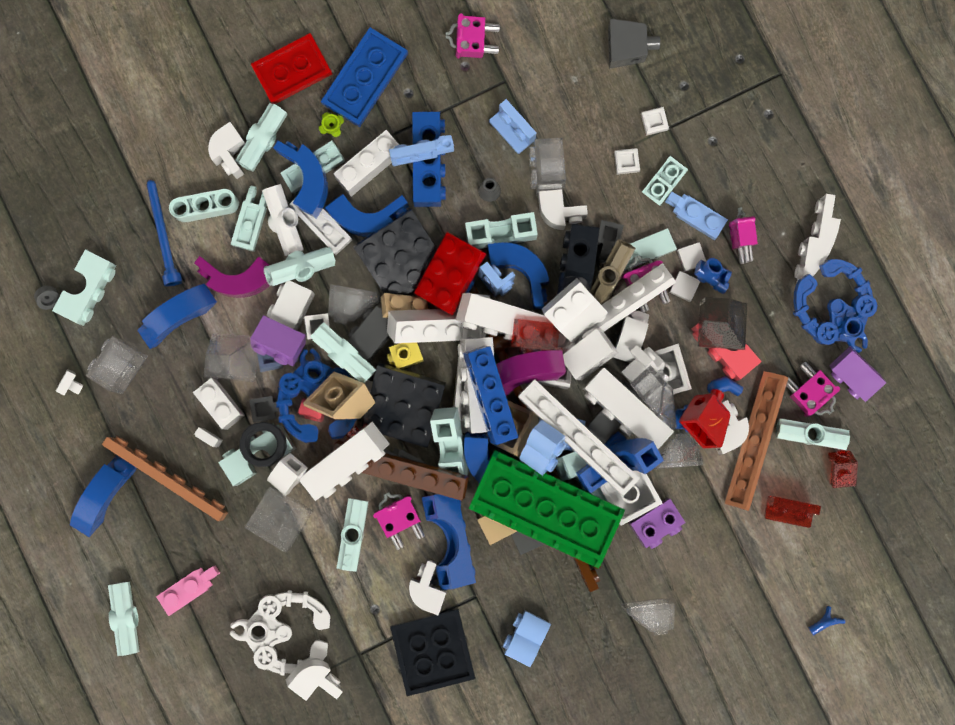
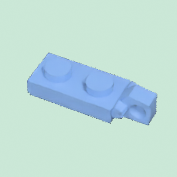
[389,135,454,166]
[665,192,728,240]

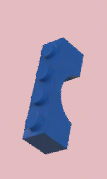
[422,494,476,590]

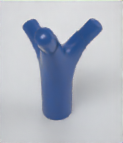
[808,606,846,635]

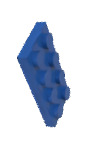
[321,27,408,128]

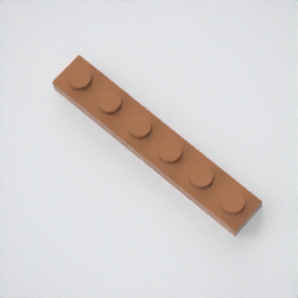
[724,371,788,511]
[102,436,228,521]

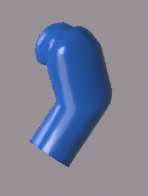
[707,377,743,396]

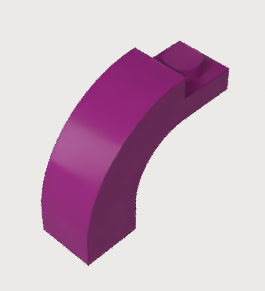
[194,256,270,298]
[496,350,566,396]

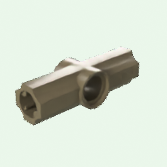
[590,239,636,305]

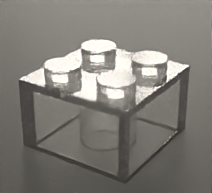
[529,138,566,196]
[86,336,148,394]
[245,487,313,552]

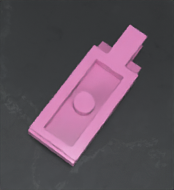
[156,565,220,616]

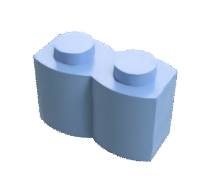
[520,420,566,476]
[502,610,551,667]

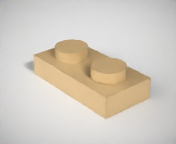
[381,293,428,318]

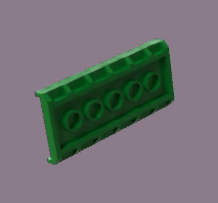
[469,450,625,569]

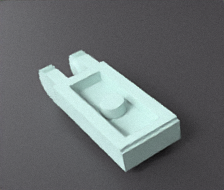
[231,185,267,252]

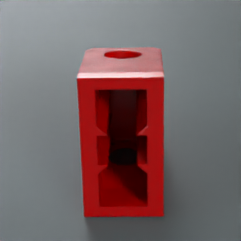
[679,389,731,448]

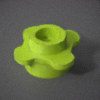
[319,112,344,137]

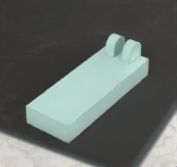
[281,141,345,193]
[624,228,677,271]

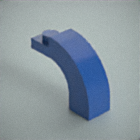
[273,141,328,219]
[325,194,409,237]
[488,242,550,310]
[137,283,217,349]
[464,432,491,483]
[576,438,664,494]
[70,455,137,537]

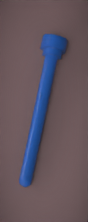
[146,180,182,287]

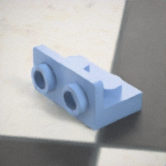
[490,99,537,154]
[478,262,516,297]

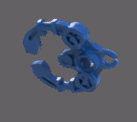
[793,259,878,353]
[276,348,357,443]

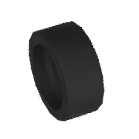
[240,422,287,467]

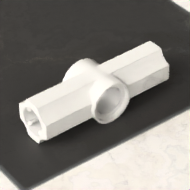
[262,184,304,256]

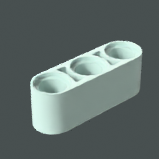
[169,189,239,222]

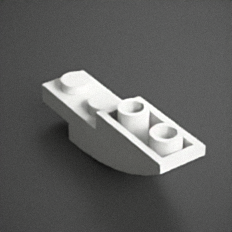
[795,194,841,282]

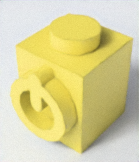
[387,342,424,370]

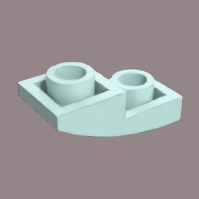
[642,156,688,206]

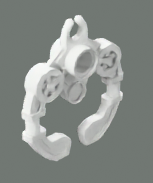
[230,590,330,676]

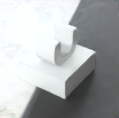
[56,369,83,395]

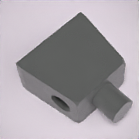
[608,19,660,69]

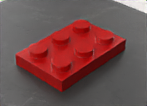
[251,33,332,104]
[414,232,486,315]

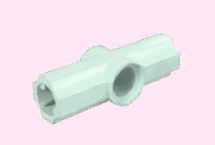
[235,103,287,172]
[264,247,335,286]
[310,322,376,383]
[775,418,850,450]
[337,498,369,572]
[108,581,140,656]

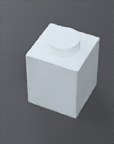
[304,313,329,339]

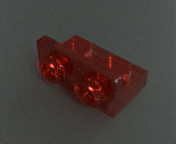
[511,319,563,353]
[764,496,821,528]

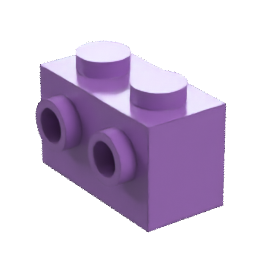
[250,315,306,366]
[830,346,886,402]
[628,498,686,549]

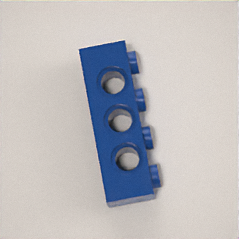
[412,112,446,207]
[463,346,519,445]

